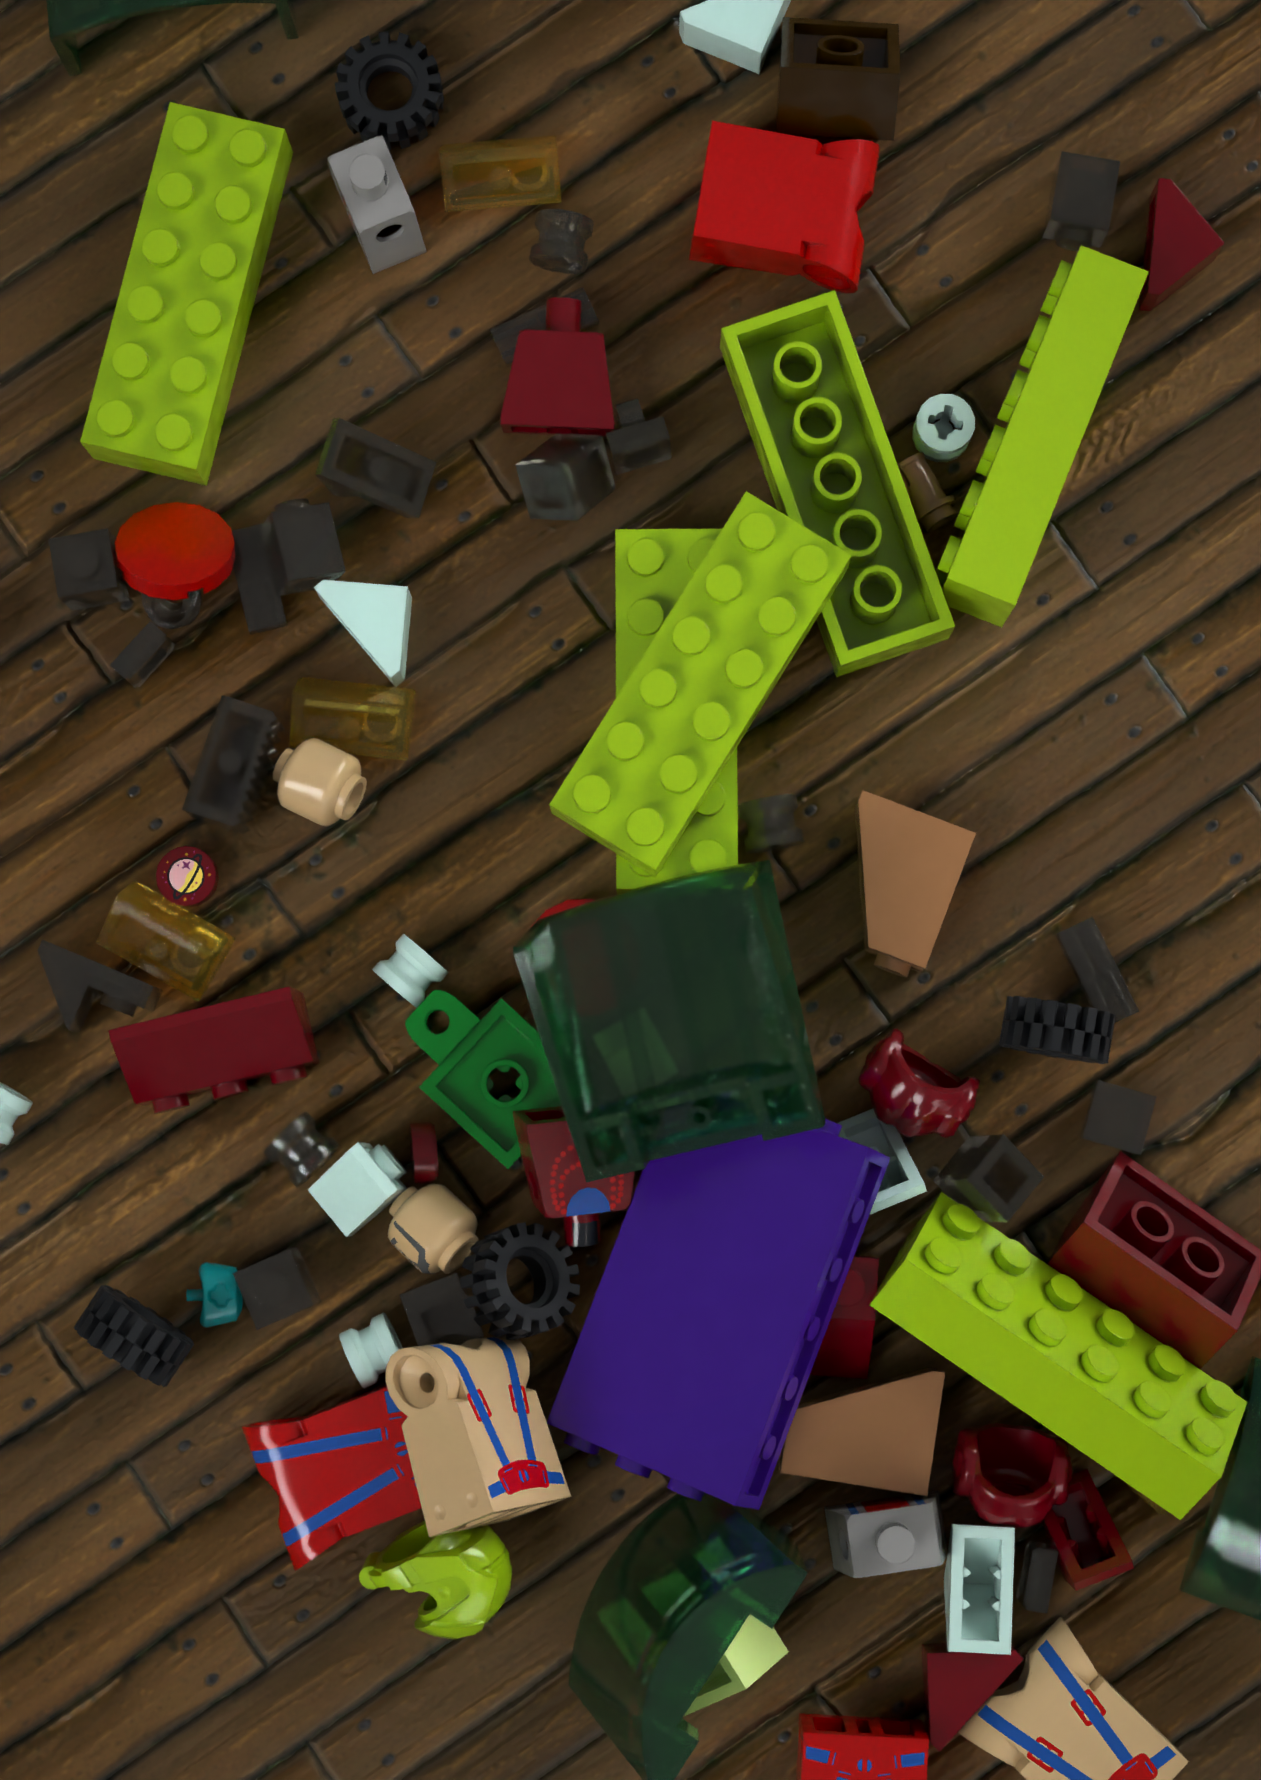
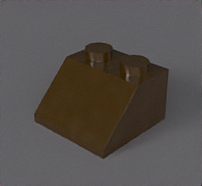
[776,17,901,143]

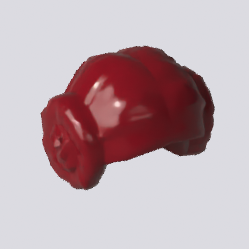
[858,1029,980,1138]
[952,1423,1073,1528]

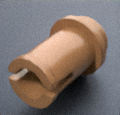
[898,452,958,533]

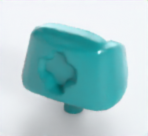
[186,1262,243,1328]

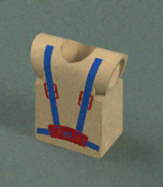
[385,1335,571,1537]
[958,1616,1189,1780]

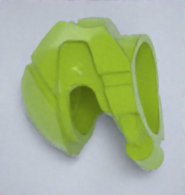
[359,1521,512,1639]

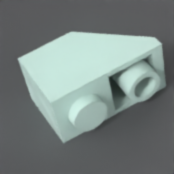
[308,1142,407,1237]

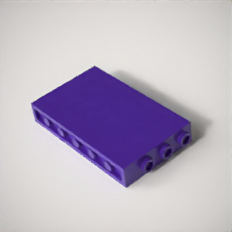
[547,1075,891,1510]

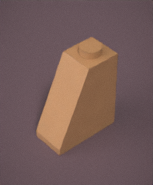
[854,790,976,978]
[778,1367,945,1496]

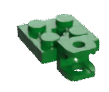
[405,990,590,1169]

